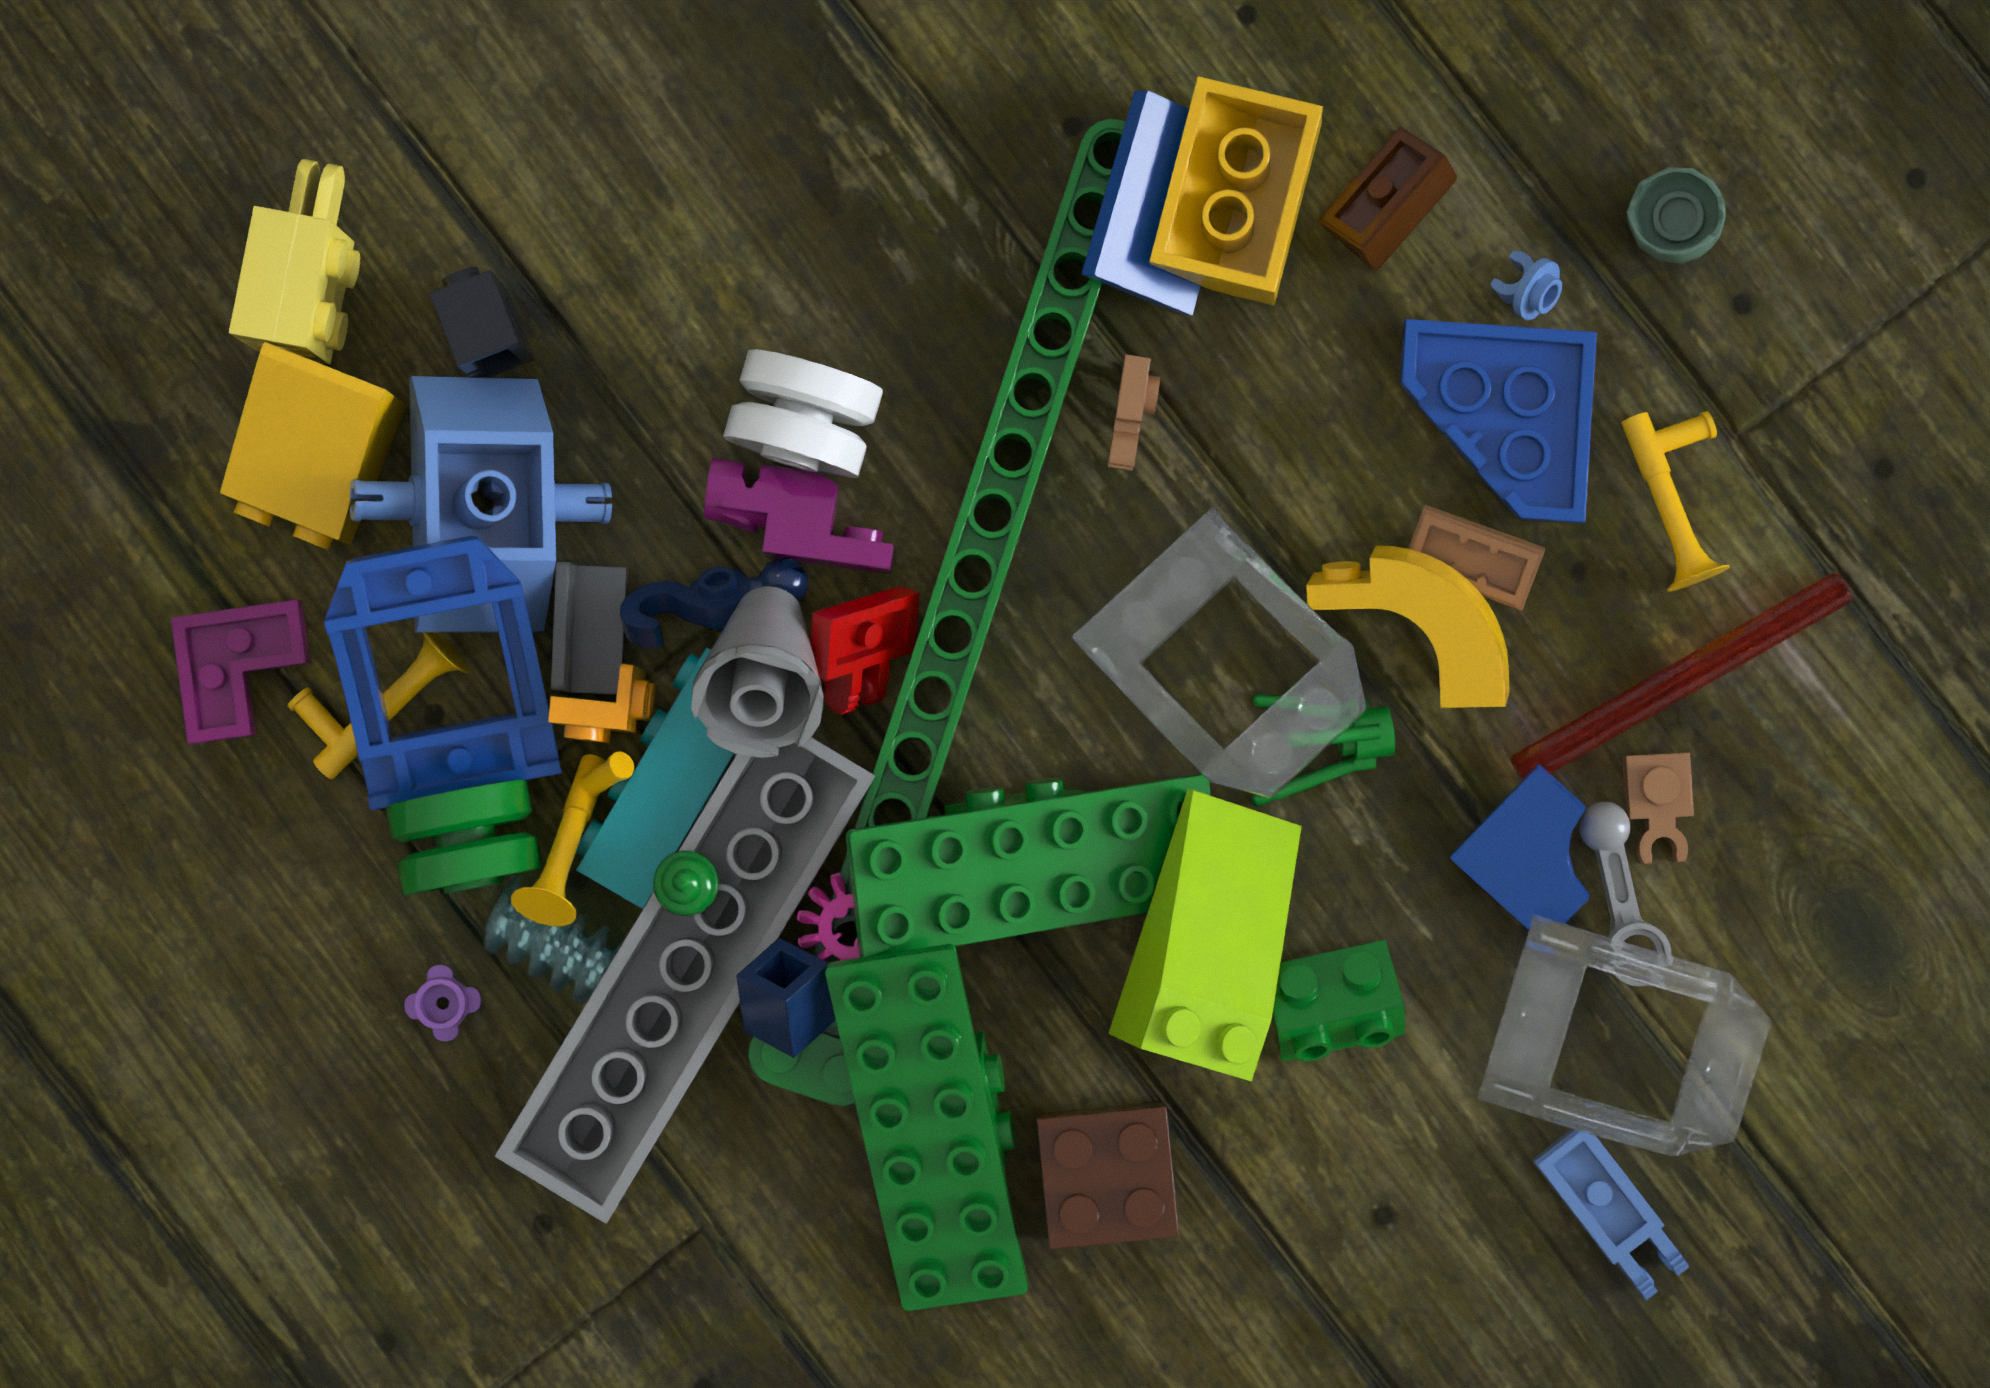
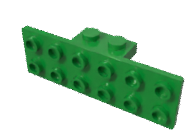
[846,774,1211,957]
[825,944,1028,1311]

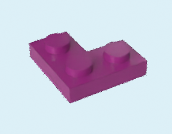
[171,599,311,745]

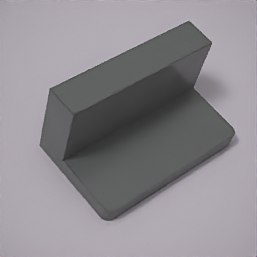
[551,562,629,695]

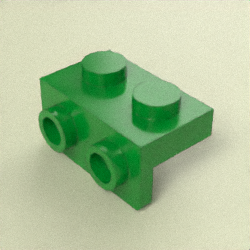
[1272,940,1405,1062]

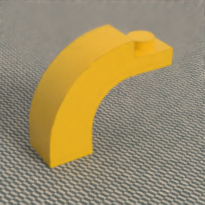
[1306,545,1510,708]

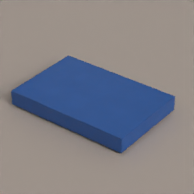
[1081,90,1201,315]

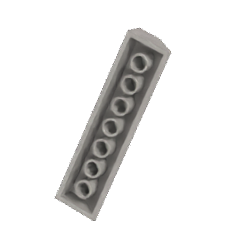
[495,737,875,1224]

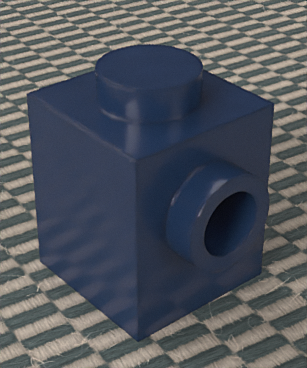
[736,938,836,1058]

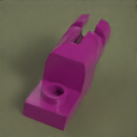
[704,458,895,575]

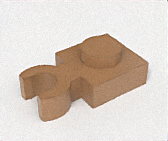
[1107,354,1160,471]
[1622,752,1694,864]

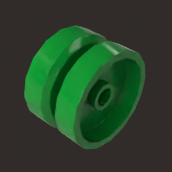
[385,780,543,896]

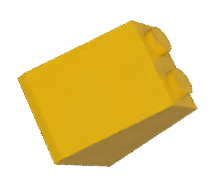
[220,342,407,550]

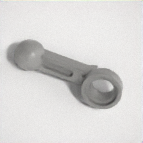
[1579,801,1671,986]

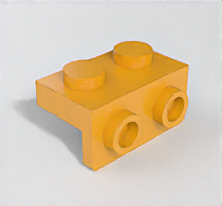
[548,664,655,743]

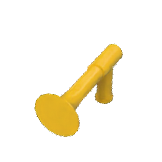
[1621,411,1730,592]
[287,633,470,780]
[511,751,634,926]

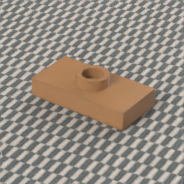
[1408,505,1545,611]

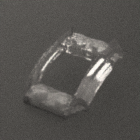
[1072,507,1366,798]
[1477,914,1771,1157]

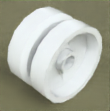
[723,349,883,478]

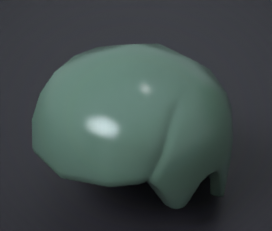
[1626,167,1726,264]

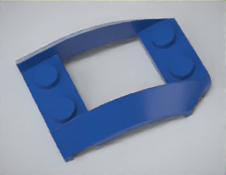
[324,536,562,810]

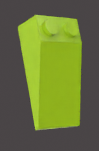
[1108,789,1302,1082]

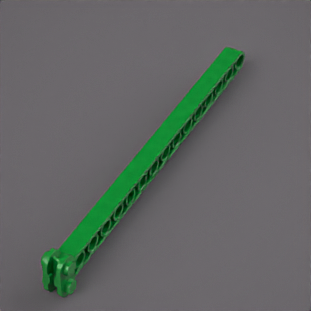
[748,119,1125,1106]

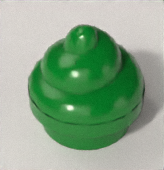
[653,850,719,916]

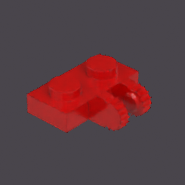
[810,585,920,715]

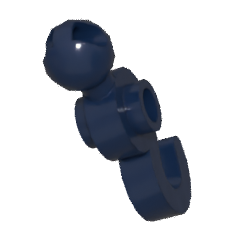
[620,558,808,649]

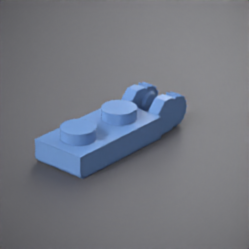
[1532,1121,1689,1300]

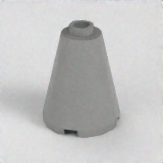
[691,586,824,758]

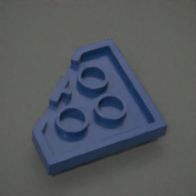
[1399,319,1597,524]

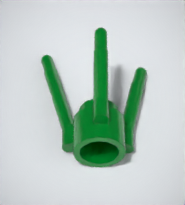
[1250,694,1395,806]

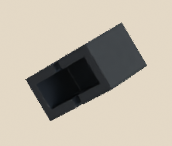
[429,267,535,378]

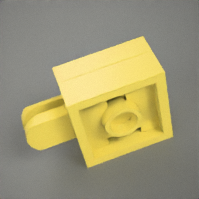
[229,159,360,365]

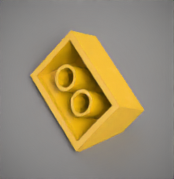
[1149,76,1323,306]

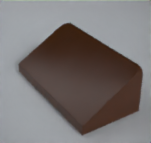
[1318,126,1457,270]

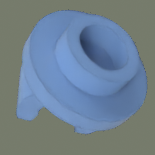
[1490,251,1562,320]

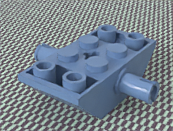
[349,376,612,633]

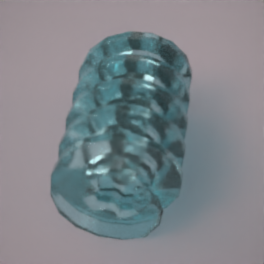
[484,875,626,1005]

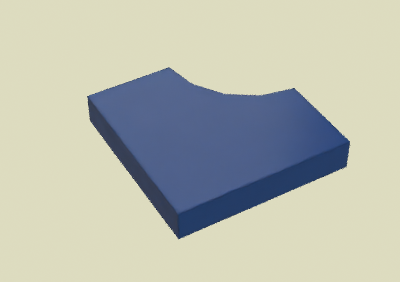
[1450,763,1589,944]

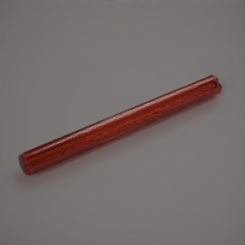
[1510,573,1852,780]

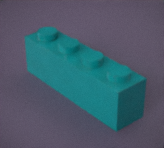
[576,647,737,909]

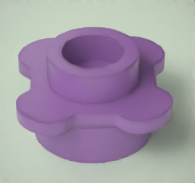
[404,965,482,1041]

